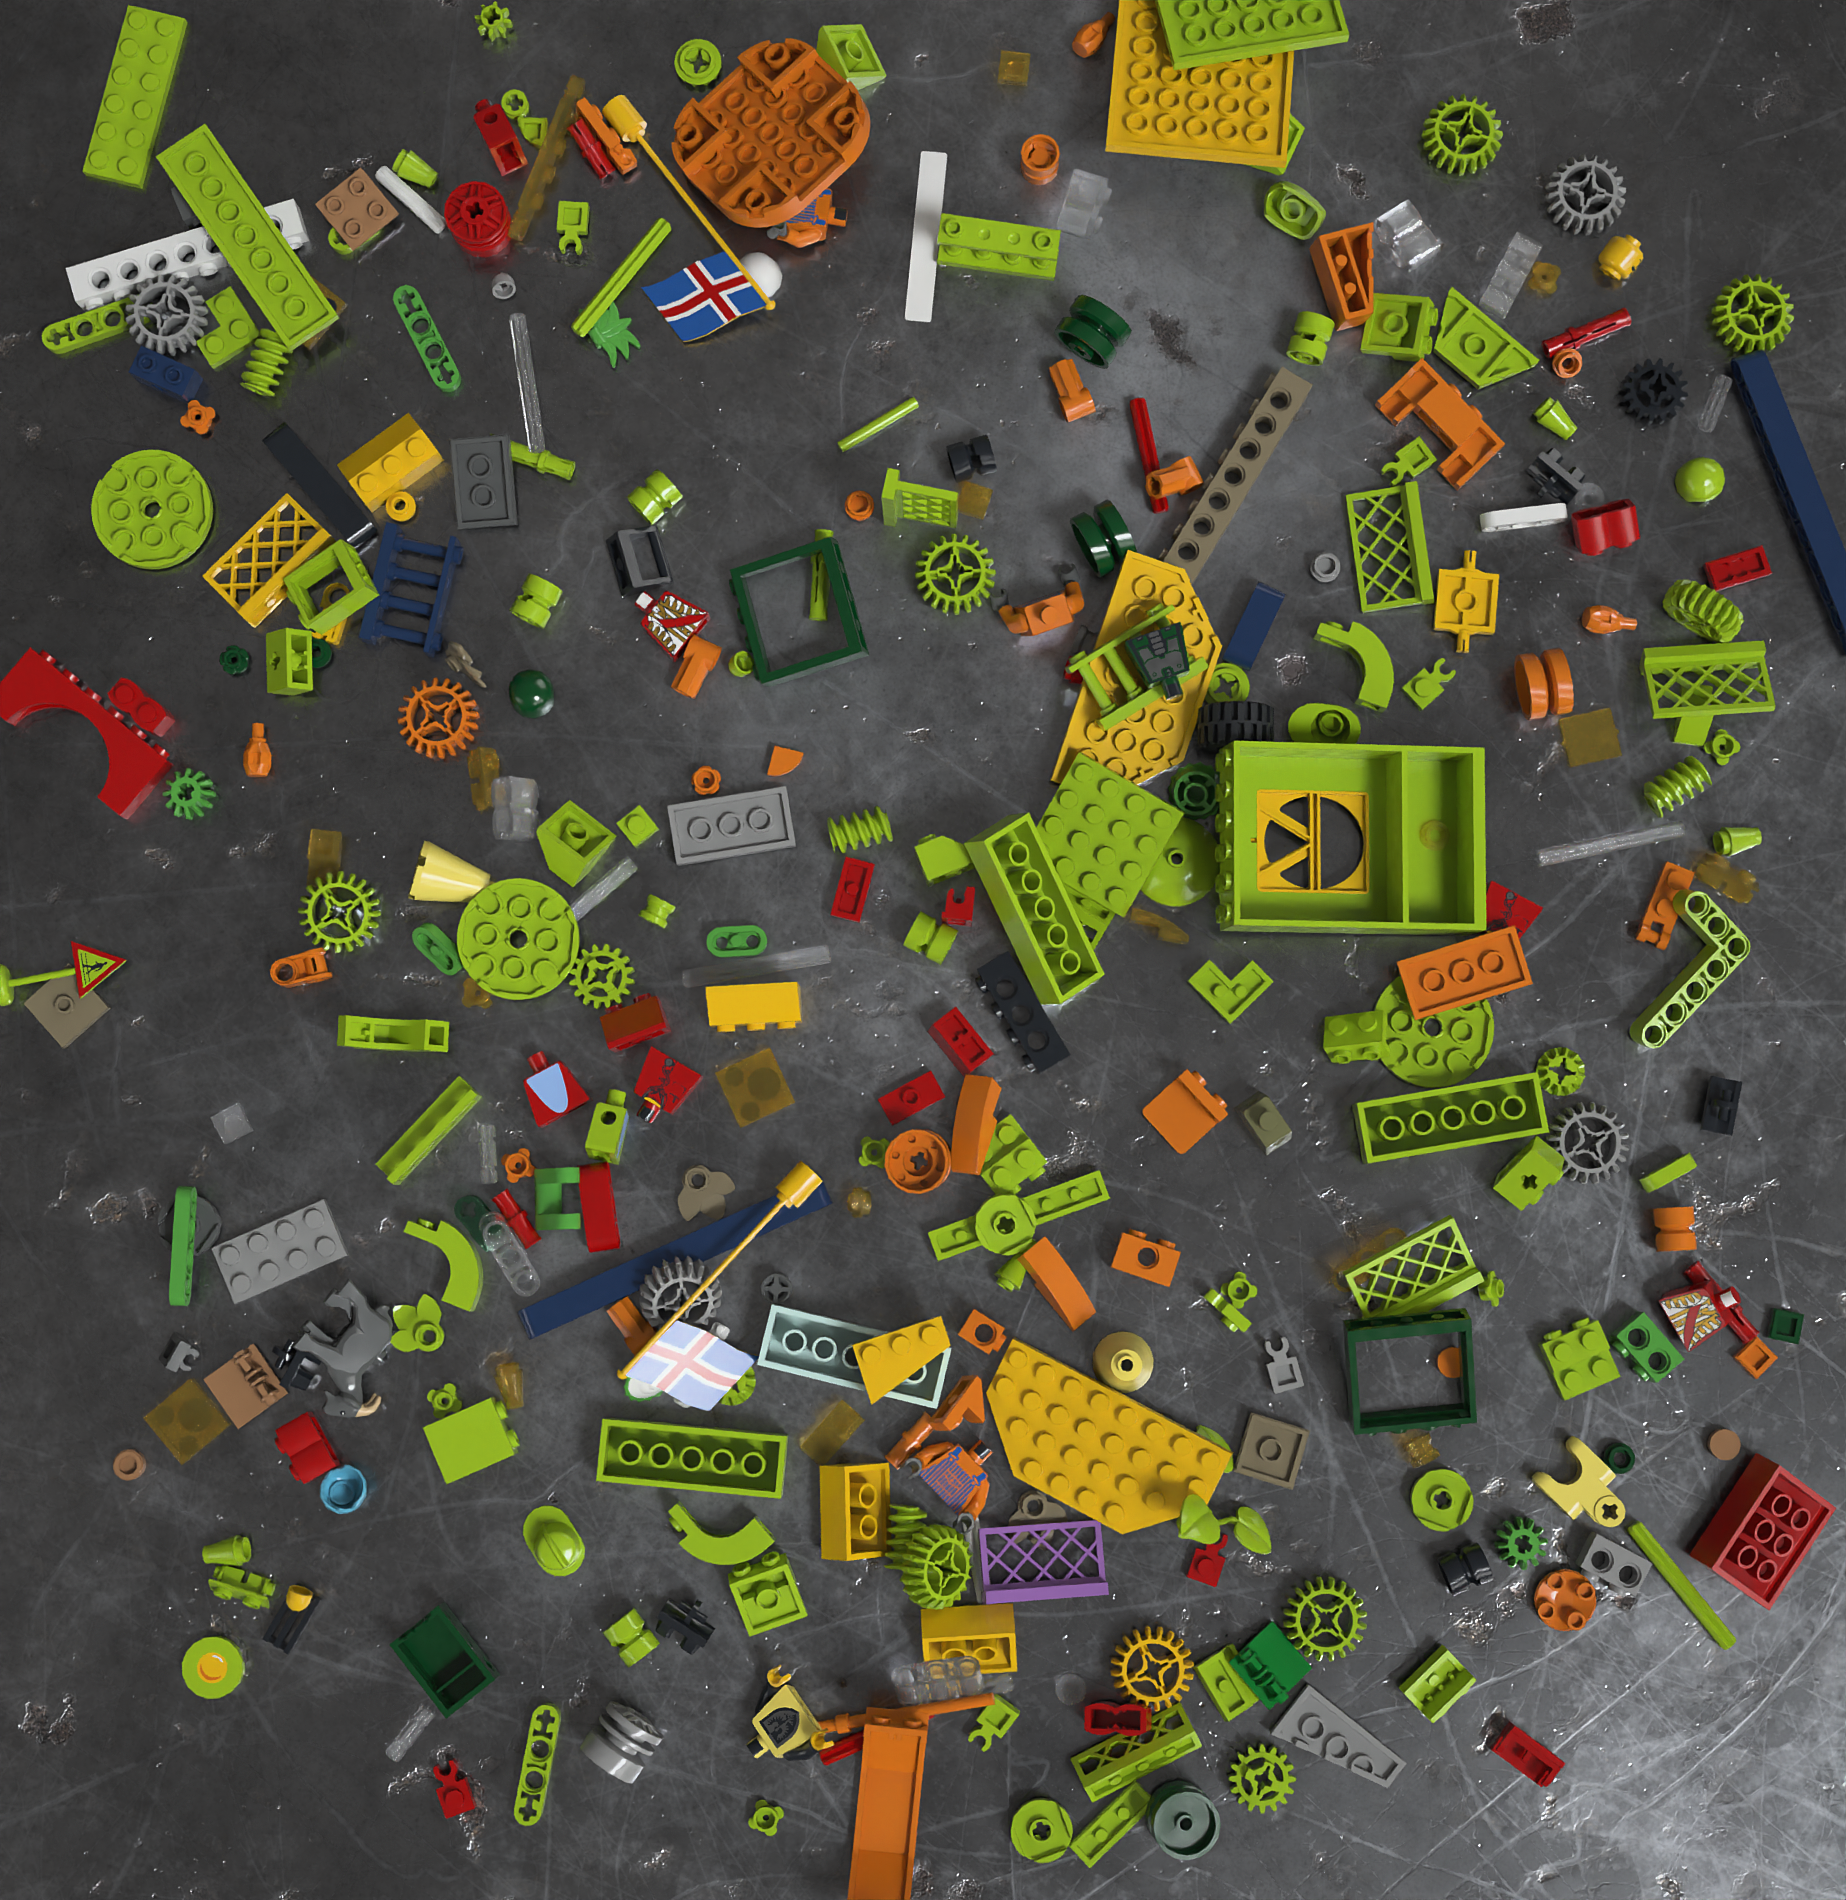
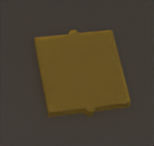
[1558,708,1622,768]

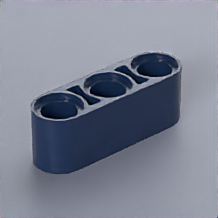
[1222,581,1286,671]

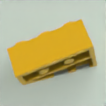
[852,1315,951,1405]

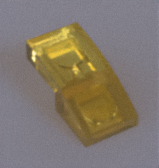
[306,829,342,895]
[1129,908,1189,945]
[799,1400,865,1466]

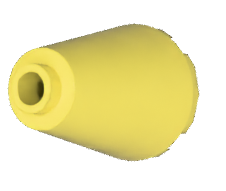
[408,840,495,903]
[1092,1332,1153,1393]

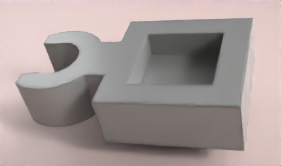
[1264,1336,1304,1394]

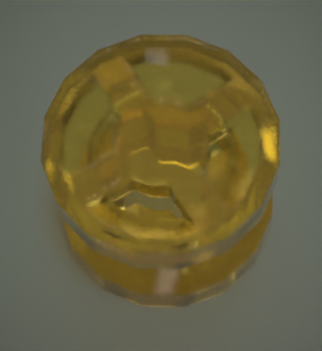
[1402,1432,1441,1468]

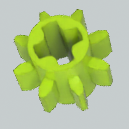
[474,1,513,42]

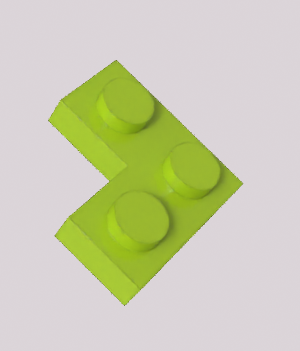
[196,286,263,369]
[1187,959,1274,1024]

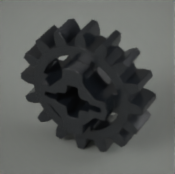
[1621,358,1688,425]

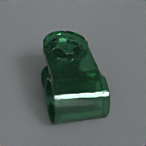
[454,1195,510,1252]

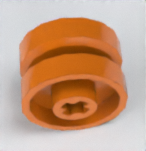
[1514,647,1574,721]

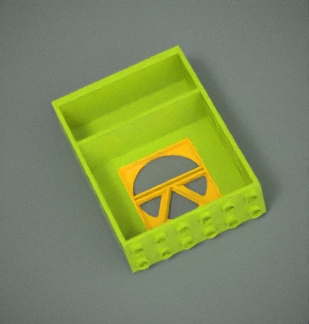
[1215,741,1486,936]

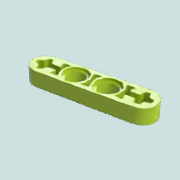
[42,294,153,354]
[514,1703,561,1826]

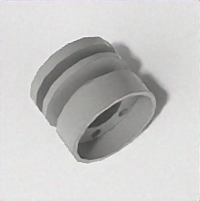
[580,1701,664,1784]

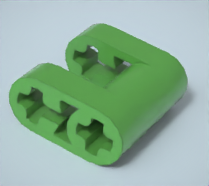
[534,1167,581,1230]

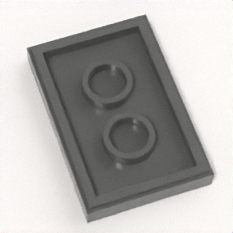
[449,434,518,530]

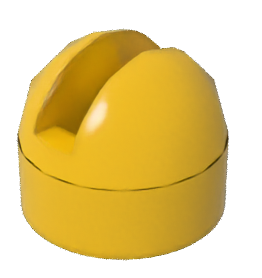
[286,1585,313,1611]

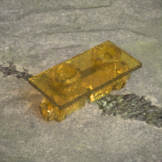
[467,747,503,811]
[1695,853,1759,904]

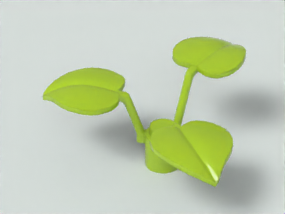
[1176,1425,1271,1555]

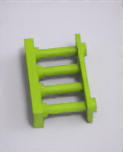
[937,213,1061,281]
[1065,603,1209,731]

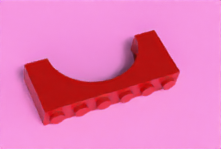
[0,647,174,820]

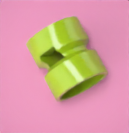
[1286,311,1335,366]
[626,469,683,525]
[509,573,563,629]
[903,911,958,965]
[603,1608,660,1668]

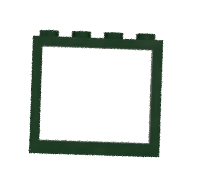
[729,537,870,687]
[1343,1308,1477,1437]

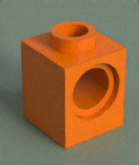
[958,1309,1007,1354]

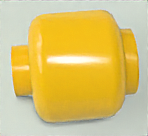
[1598,234,1643,281]

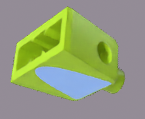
[585,1089,629,1165]

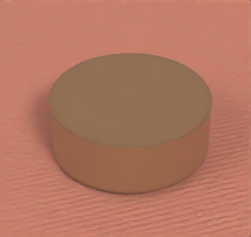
[1707,1429,1741,1460]
[113,1449,146,1481]

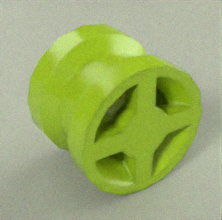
[638,894,676,929]

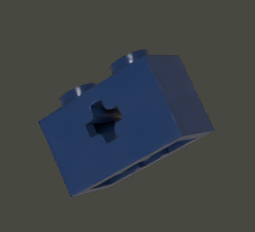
[129,345,203,404]

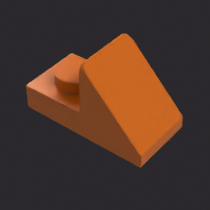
[928,1375,985,1431]

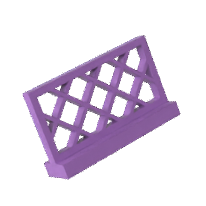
[978,1520,1109,1604]

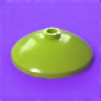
[1141,817,1220,907]

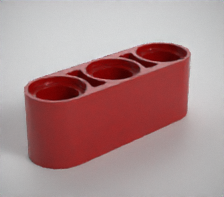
[577,1161,620,1253]

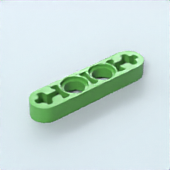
[393,285,461,392]
[169,1186,197,1306]

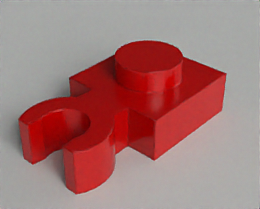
[1186,1533,1228,1587]
[433,1758,477,1819]

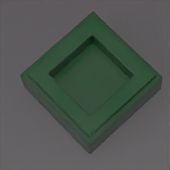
[1766,1308,1804,1344]

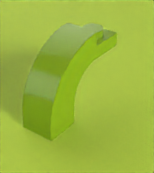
[1313,621,1394,713]
[337,1015,449,1052]
[404,1217,483,1312]
[668,1501,776,1565]

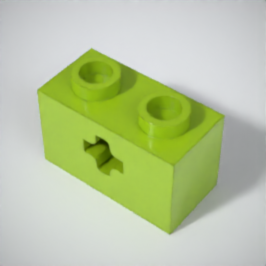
[266,628,313,696]
[1493,1135,1565,1211]

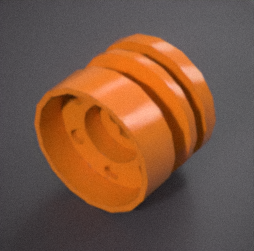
[884,1129,951,1194]

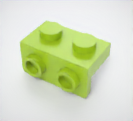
[1323,1010,1390,1064]
[1399,1645,1476,1723]

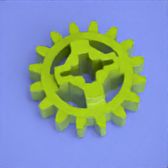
[569,944,635,1010]
[1228,1743,1296,1813]

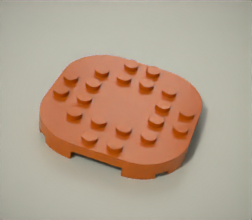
[671,38,870,228]

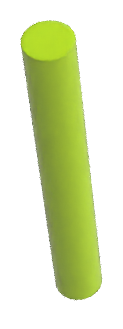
[837,397,919,452]

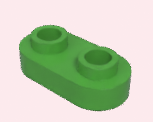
[412,922,464,975]
[706,925,768,958]

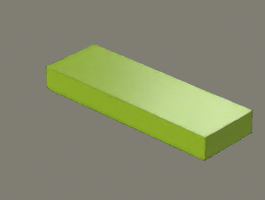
[1068,1780,1151,1868]

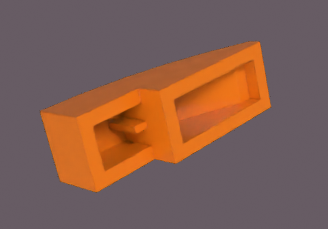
[951,1074,1002,1175]
[1017,1236,1096,1332]

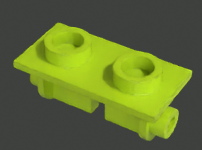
[208,1564,276,1609]

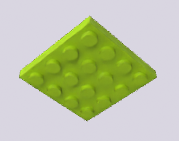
[1036,752,1185,918]

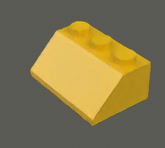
[337,413,444,513]
[705,982,802,1032]
[819,1462,891,1561]
[921,1603,1017,1677]

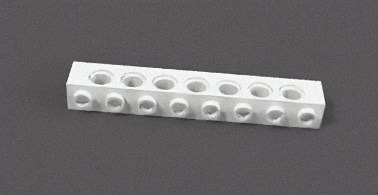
[66,199,309,311]

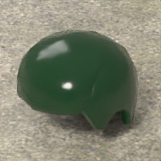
[509,669,554,718]

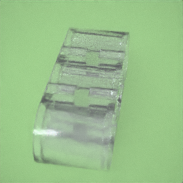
[1477,231,1544,320]
[479,1212,540,1297]
[891,1656,984,1706]

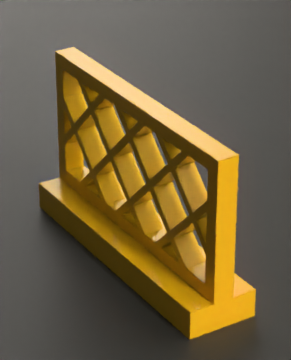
[202,493,336,628]

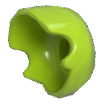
[1675,457,1725,502]

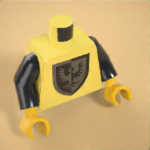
[746,1664,834,1761]

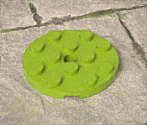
[91,450,213,569]
[457,878,580,1000]
[1373,976,1494,1088]

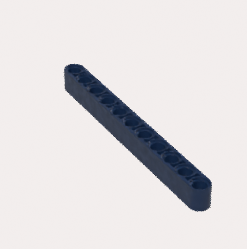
[1731,349,1846,654]
[517,1175,833,1340]

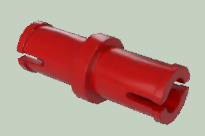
[566,118,615,179]
[491,1188,542,1249]

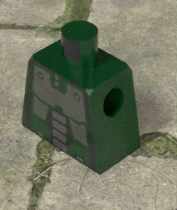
[1124,622,1190,700]

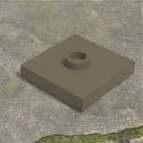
[23,963,111,1049]
[1233,1412,1310,1490]

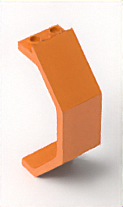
[847,1707,929,1900]

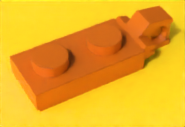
[575,97,637,175]

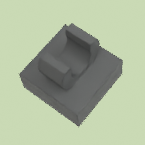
[158,1332,199,1372]

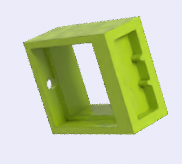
[283,539,379,635]

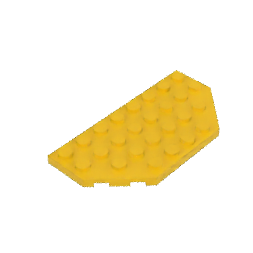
[1050,550,1222,784]
[986,1337,1234,1534]

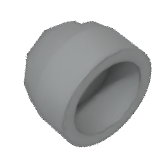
[491,272,516,299]

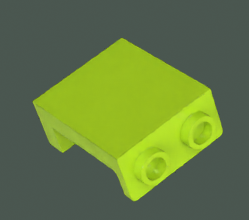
[423,1396,520,1485]

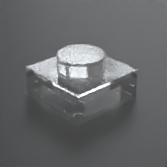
[210,1103,254,1145]

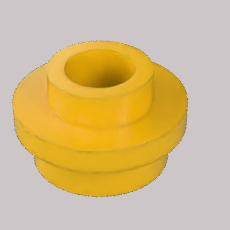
[386,491,416,522]

